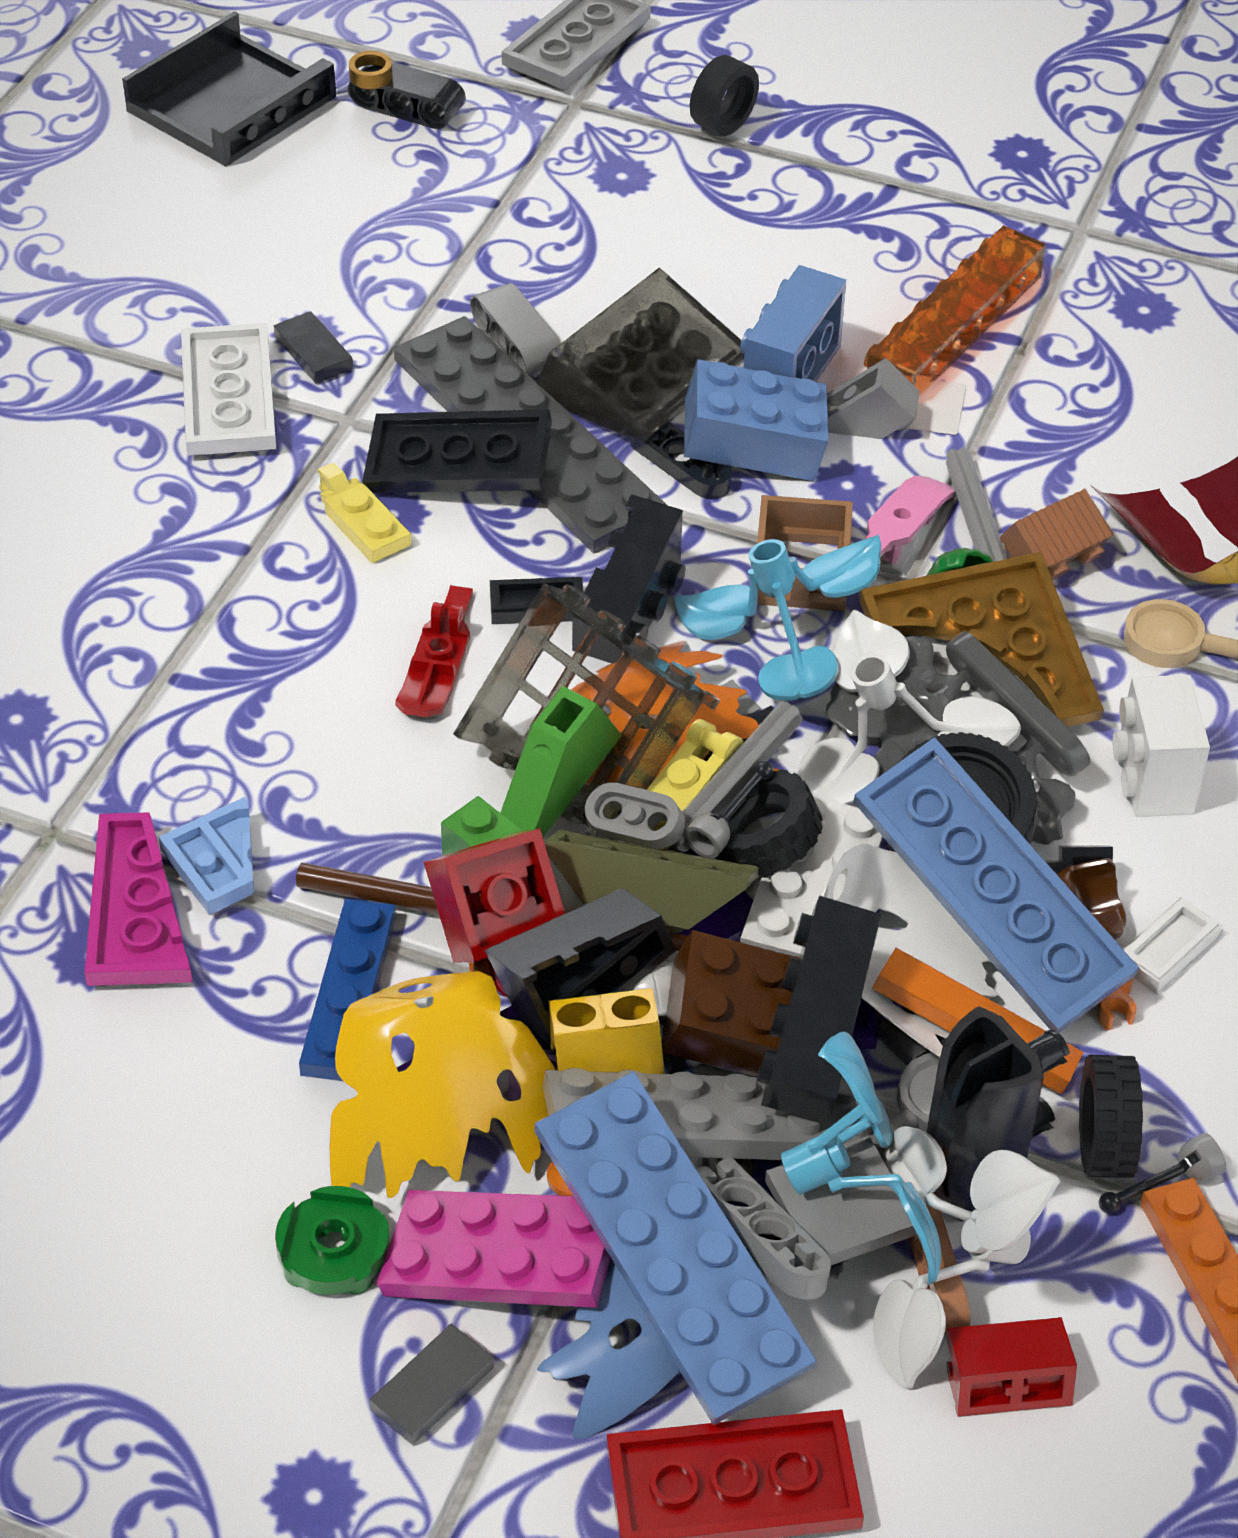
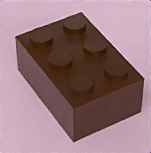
[662,930,799,1077]

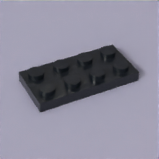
[362,409,552,493]

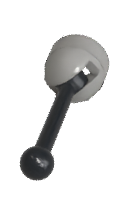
[684,761,774,859]
[1098,1133,1226,1214]

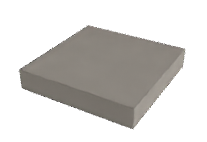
[765,1135,917,1265]

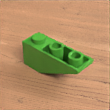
[500,686,622,837]

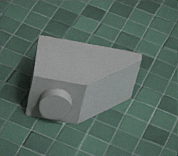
[827,358,920,439]

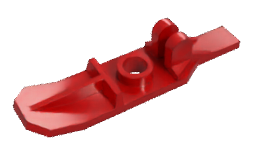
[395,585,473,717]

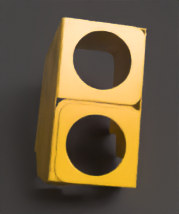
[549,988,665,1074]

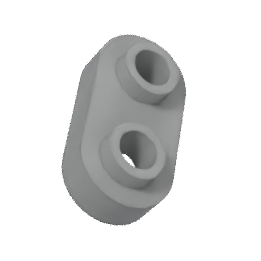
[585,782,685,849]

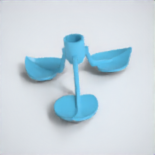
[674,534,881,701]
[781,1032,941,1285]

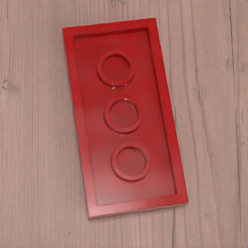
[606,1409,864,1538]

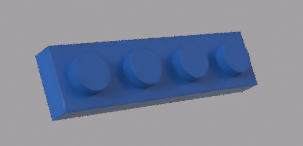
[299,898,396,1081]

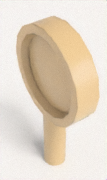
[1123,599,1238,668]

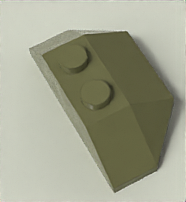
[545,829,759,933]

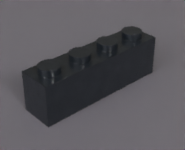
[757,895,882,1124]

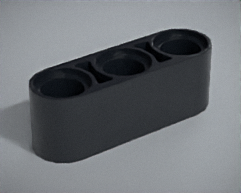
[348,62,466,129]

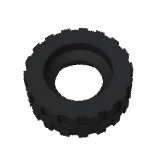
[718,769,823,876]
[1079,1055,1143,1178]

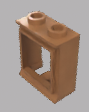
[757,495,853,611]

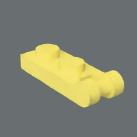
[647,719,744,850]

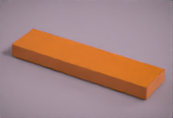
[872,947,1084,1094]

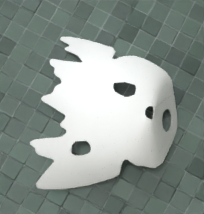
[822,844,997,1057]

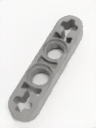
[688,1157,831,1300]

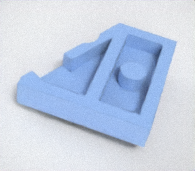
[159,797,254,915]

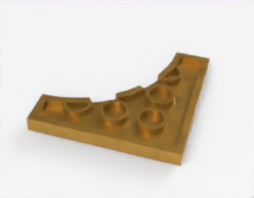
[859,552,1104,727]

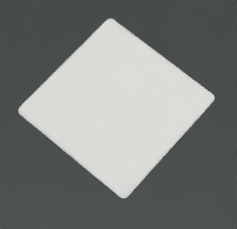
[906,377,966,435]

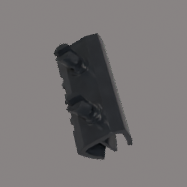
[927,1006,1070,1221]

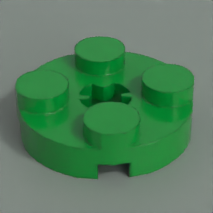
[275,1186,390,1295]

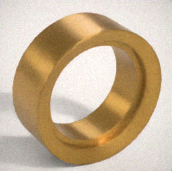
[349,51,393,89]

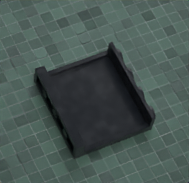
[122,11,336,167]

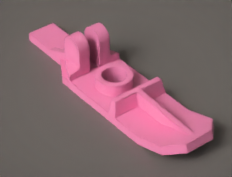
[864,476,955,564]

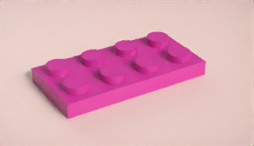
[377,1190,611,1308]

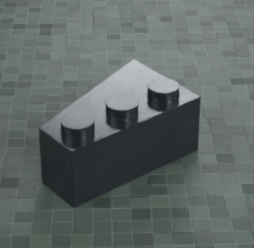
[572,494,686,664]
[485,888,676,1049]

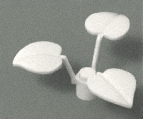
[797,610,1021,805]
[873,1126,1060,1389]

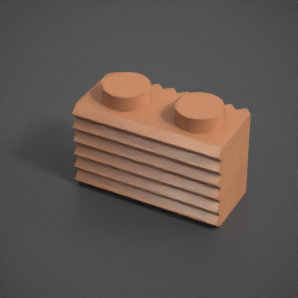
[1000,488,1114,580]

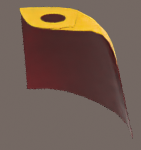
[1090,456,1238,585]

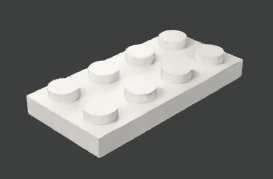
[181,323,276,456]
[740,796,883,957]

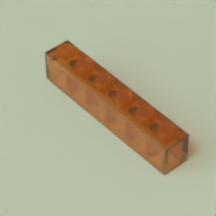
[864,225,1046,396]

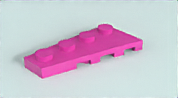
[84,812,193,986]

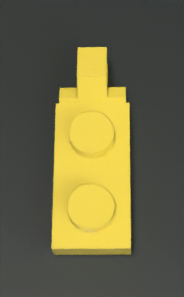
[318,463,411,563]

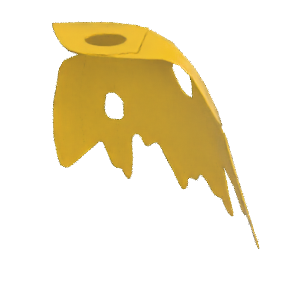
[329,971,555,1198]

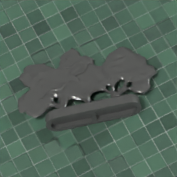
[826,631,1091,845]

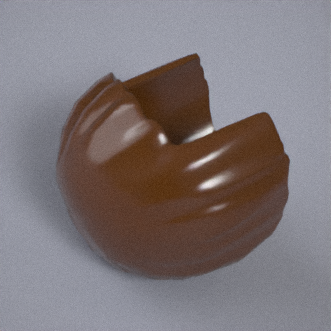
[1057,858,1126,940]

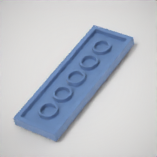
[853,737,1139,1033]
[534,1071,817,1426]

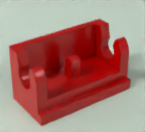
[946,1317,1077,1417]

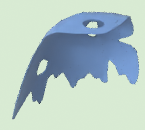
[537,1258,680,1439]

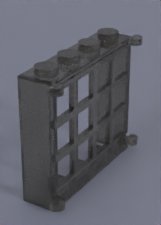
[453,584,720,843]

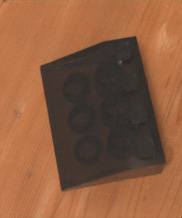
[537,267,745,444]

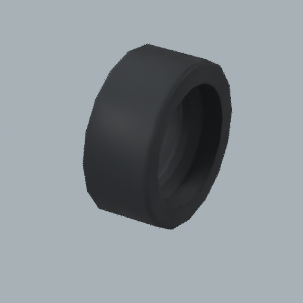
[689,54,759,136]

